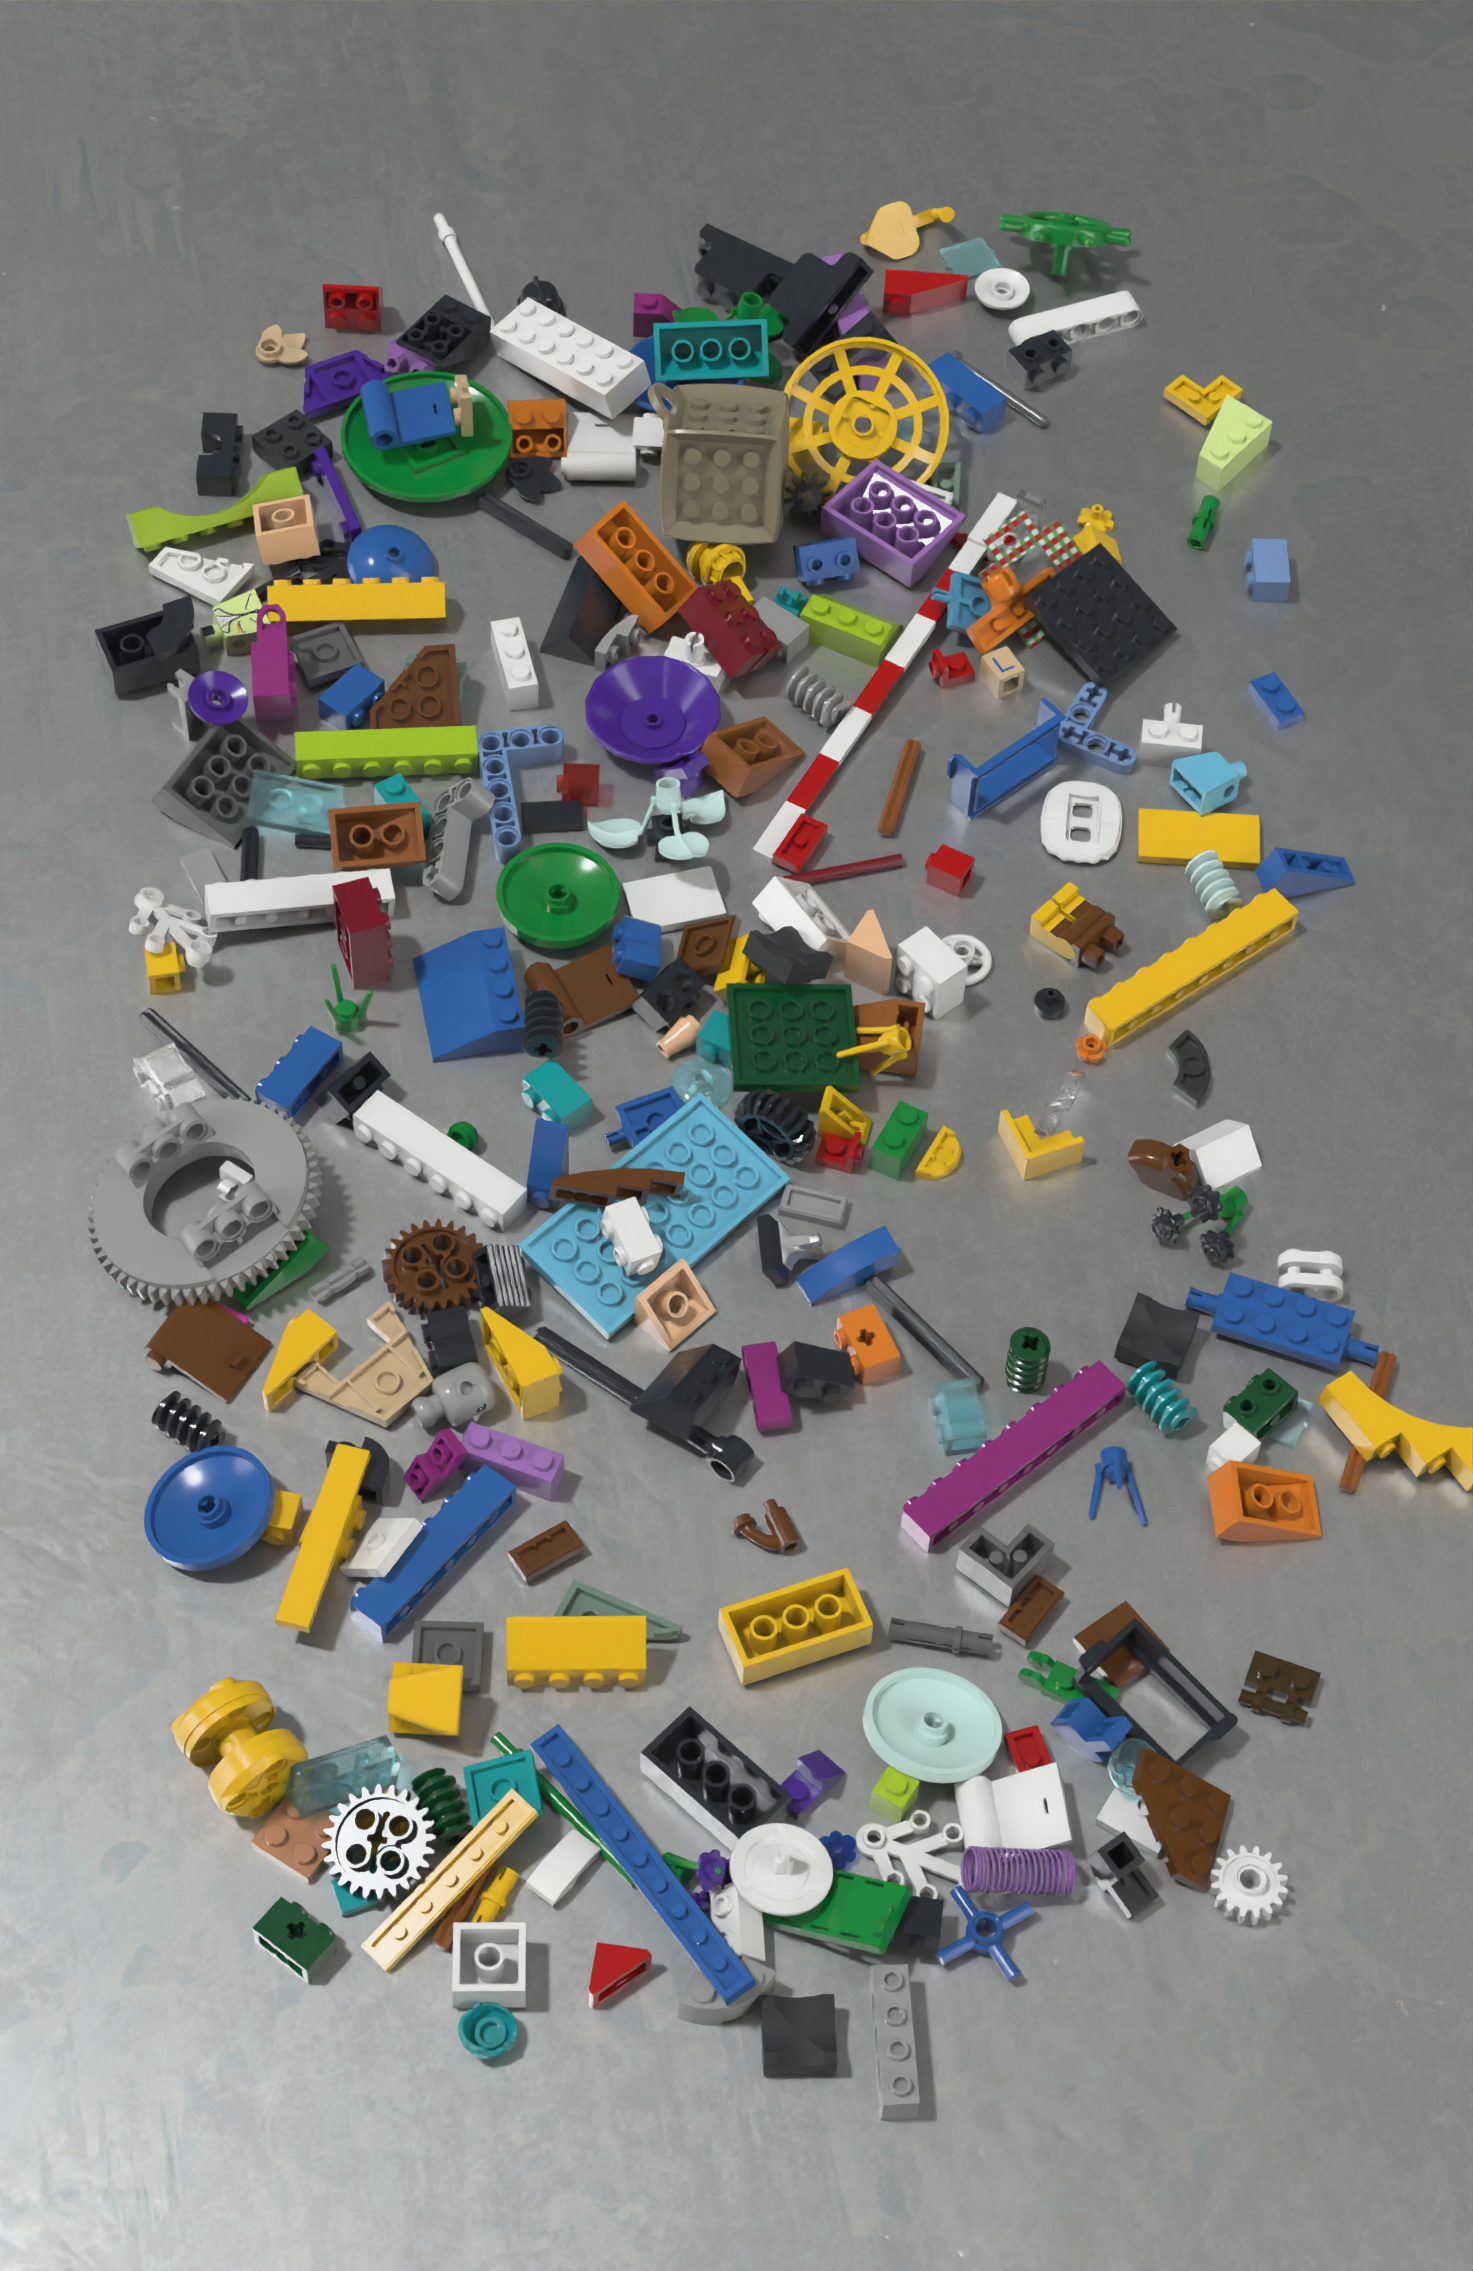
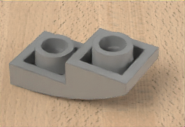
[595,614,642,673]

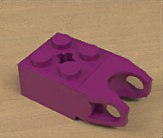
[251,604,297,722]

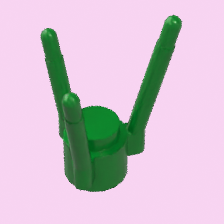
[324,964,373,1032]

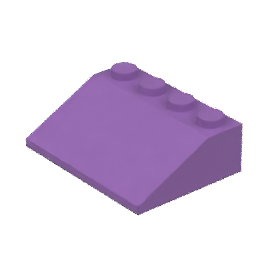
[820,459,966,588]

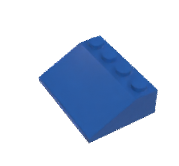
[413,927,524,1062]

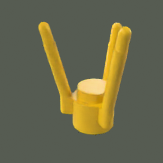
[837,1024,911,1076]

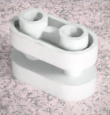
[1277,1248,1343,1303]

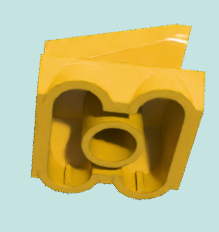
[388,1662,463,1736]

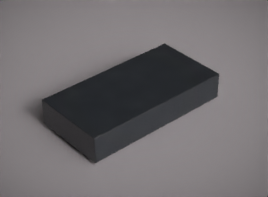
[521,799,583,833]

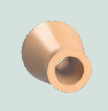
[656,1015,702,1058]

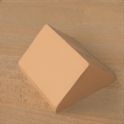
[844,909,892,995]
[634,1258,716,1351]

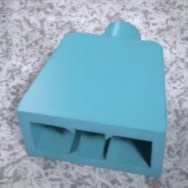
[1169,751,1247,816]

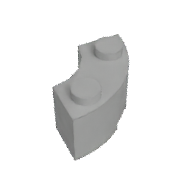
[678,1956,776,2025]

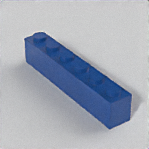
[350,1464,517,1643]

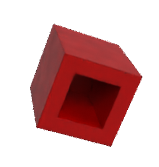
[925,844,975,898]

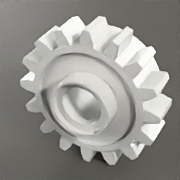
[1209,1845,1288,1925]

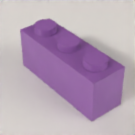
[458,1422,564,1502]

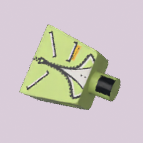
[200,589,270,656]

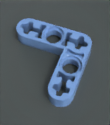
[1057,682,1137,775]

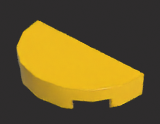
[914,1125,961,1180]

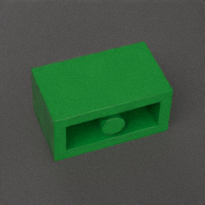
[869,1101,928,1181]

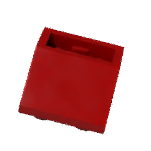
[322,284,384,331]

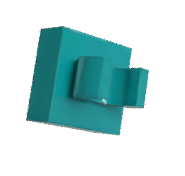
[773,585,808,618]

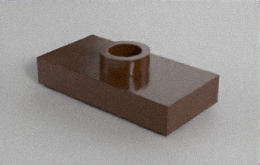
[508,1520,584,1583]
[997,1574,1065,1646]

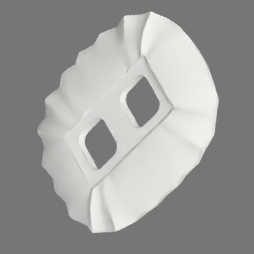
[1040,781,1122,864]

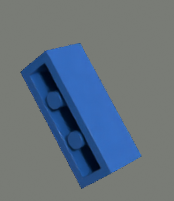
[922,351,1006,434]
[255,1026,344,1120]

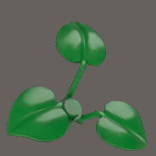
[672,292,784,384]

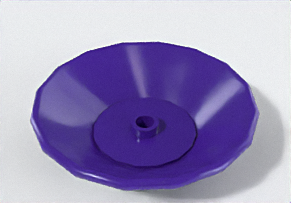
[585,656,721,764]

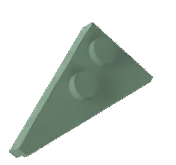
[554,1579,682,1640]

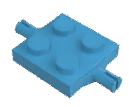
[931,571,992,635]

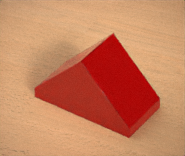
[589,1942,652,2009]

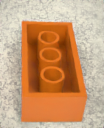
[572,500,698,634]

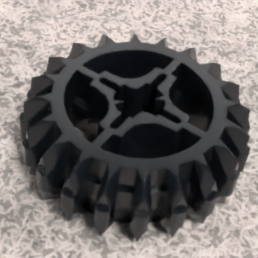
[734,1088,817,1165]

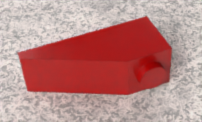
[882,269,968,315]

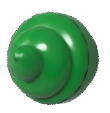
[447,1121,479,1151]

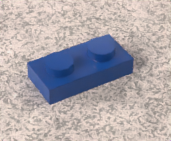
[1248,672,1305,730]

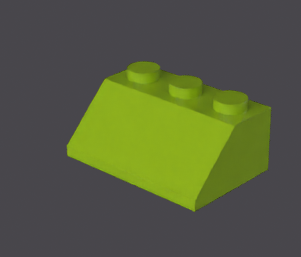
[800,594,903,668]

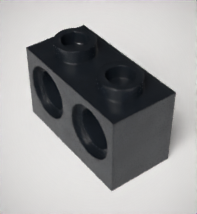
[630,956,705,1032]

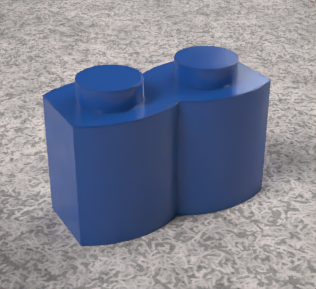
[612,915,661,982]

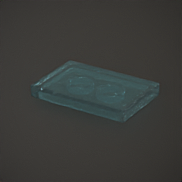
[245,769,344,836]

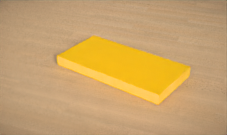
[1138,808,1260,870]

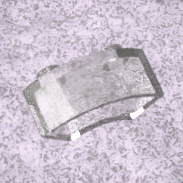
[133,1042,207,1113]

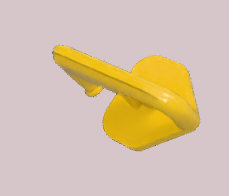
[860,201,955,260]

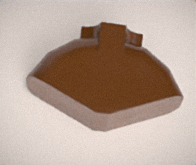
[1128,1139,1198,1201]

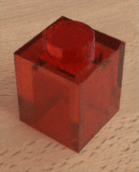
[556,763,600,807]

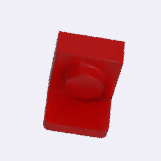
[929,648,975,689]
[815,1131,865,1174]

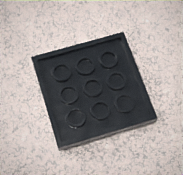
[1022,543,1178,689]

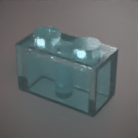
[929,1378,987,1457]

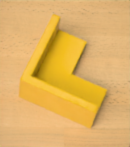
[998,1109,1085,1180]

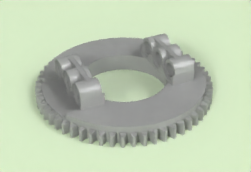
[87,1096,322,1306]

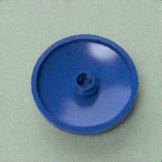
[144,1445,275,1571]

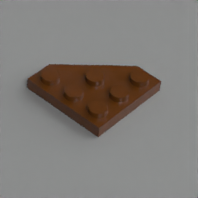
[369,643,462,729]
[1131,1748,1231,1892]

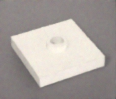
[339,1518,423,1577]
[1095,1764,1163,1858]

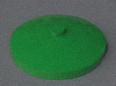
[496,842,620,949]

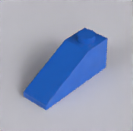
[1255,847,1355,897]
[527,1118,569,1210]

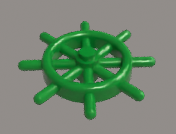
[998,212,1131,276]

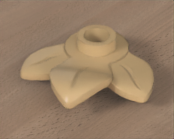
[256,324,308,364]

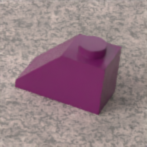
[633,293,682,337]

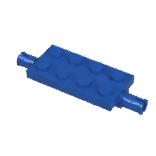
[1185,1272,1380,1371]

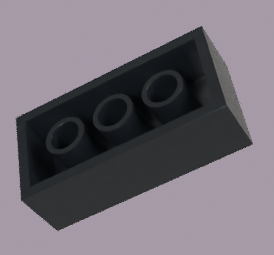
[640,1706,792,1851]

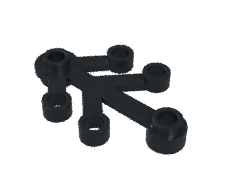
[288,539,352,585]

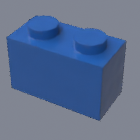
[318,663,385,730]

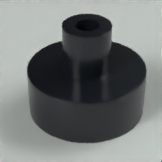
[1033,988,1065,1020]

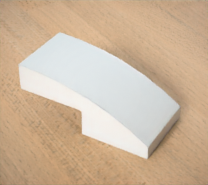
[525,1828,601,1906]

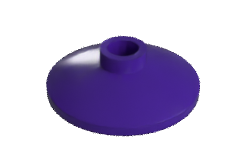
[188,670,248,725]

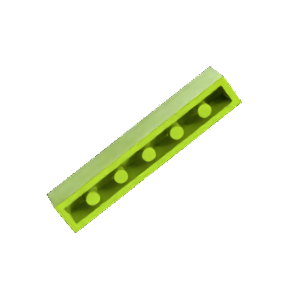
[295,725,478,780]

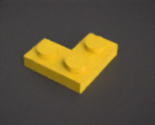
[1163,374,1243,426]

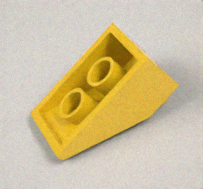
[481,1307,562,1421]

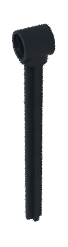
[533,1326,755,1482]

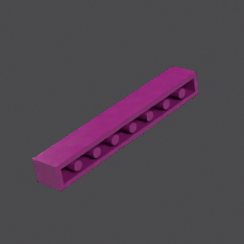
[900,1360,1126,1553]

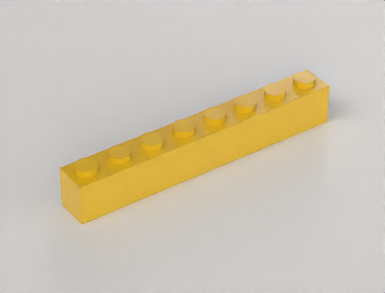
[1084,888,1299,1048]

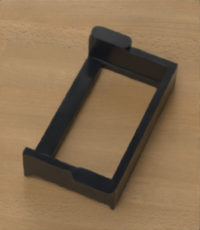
[1070,1618,1238,1768]

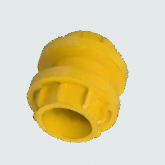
[686,541,746,585]

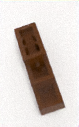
[548,1168,685,1209]

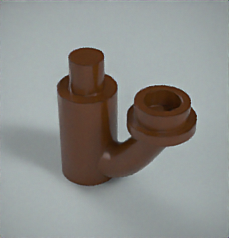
[732,1499,802,1554]

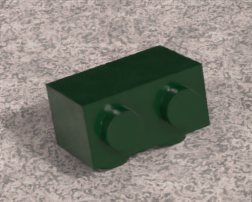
[1223,1368,1298,1442]

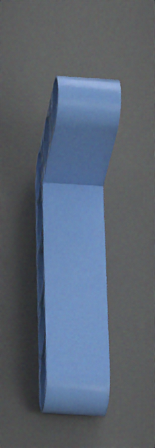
[477,724,564,865]

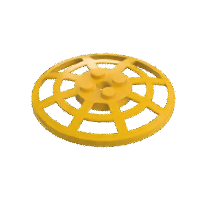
[784,337,949,501]

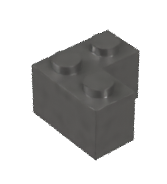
[956,1523,1055,1608]

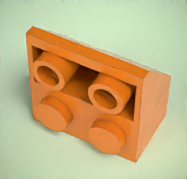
[507,398,567,459]

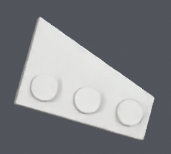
[148,547,255,606]

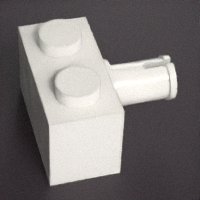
[664,632,726,693]
[1138,703,1203,768]

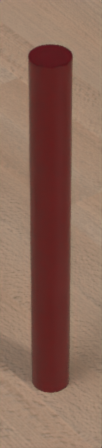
[783,853,903,884]

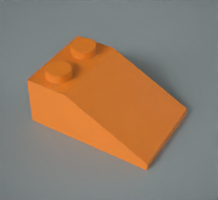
[1207,1460,1322,1543]

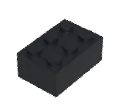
[94,610,201,696]

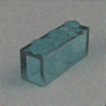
[286,1735,402,1819]

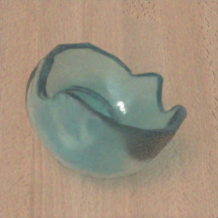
[1108,1738,1157,1796]

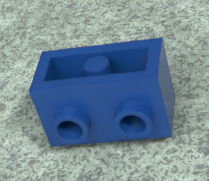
[793,536,860,586]

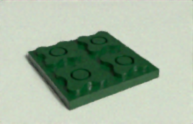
[725,983,861,1093]

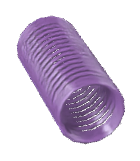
[961,1846,1076,1896]

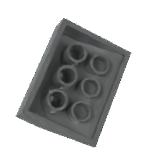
[151,717,296,849]

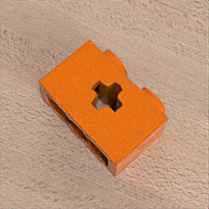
[833,1303,901,1385]

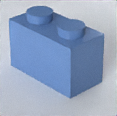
[1244,538,1291,602]

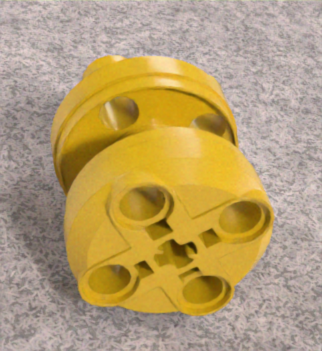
[171,1677,313,1819]

